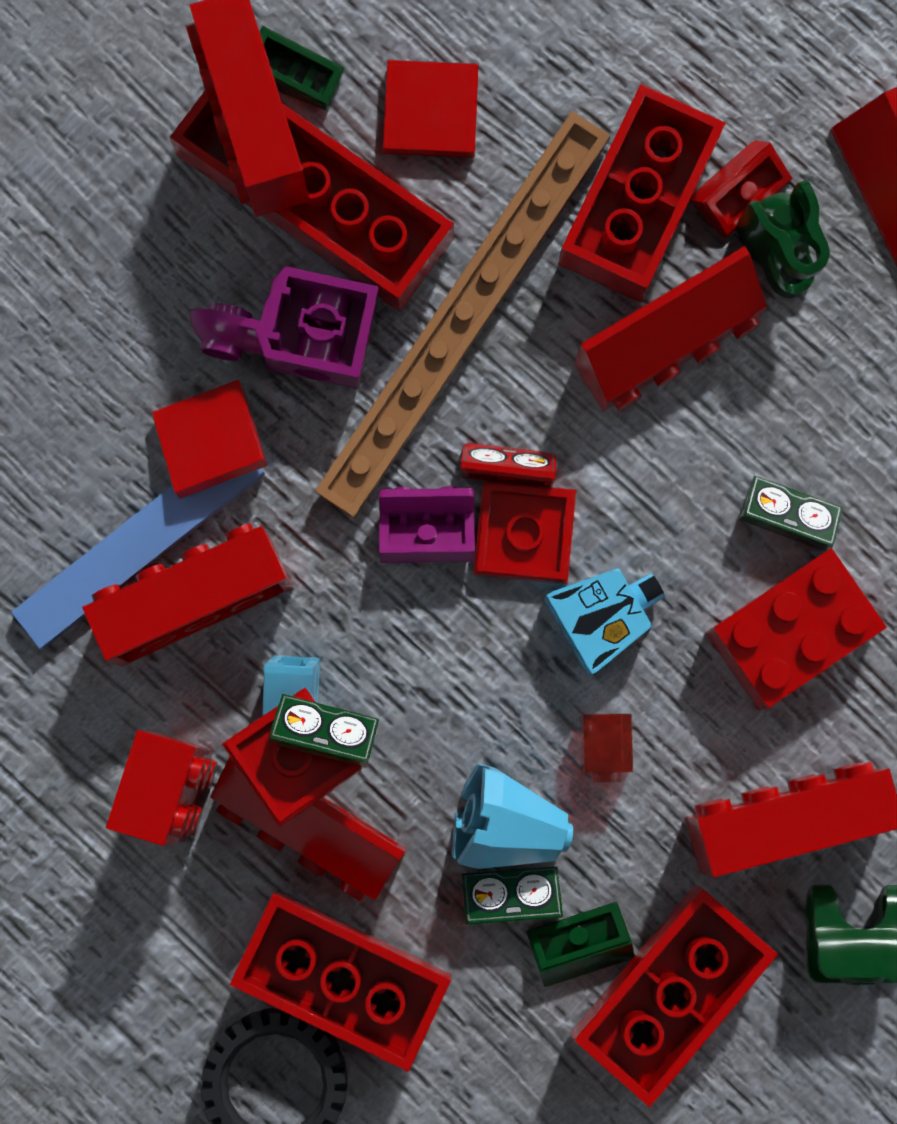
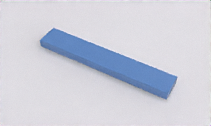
[11,469,265,650]

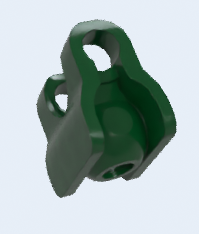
[736,180,830,298]
[805,885,897,985]

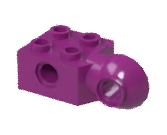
[190,266,379,389]

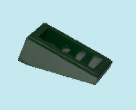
[259,25,345,110]

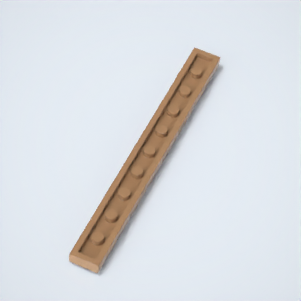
[315,111,611,519]

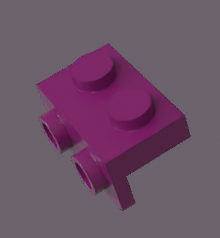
[379,486,475,563]

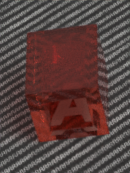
[580,714,633,783]

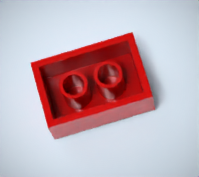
[705,548,887,710]
[105,730,218,846]

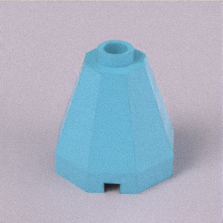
[451,763,573,869]

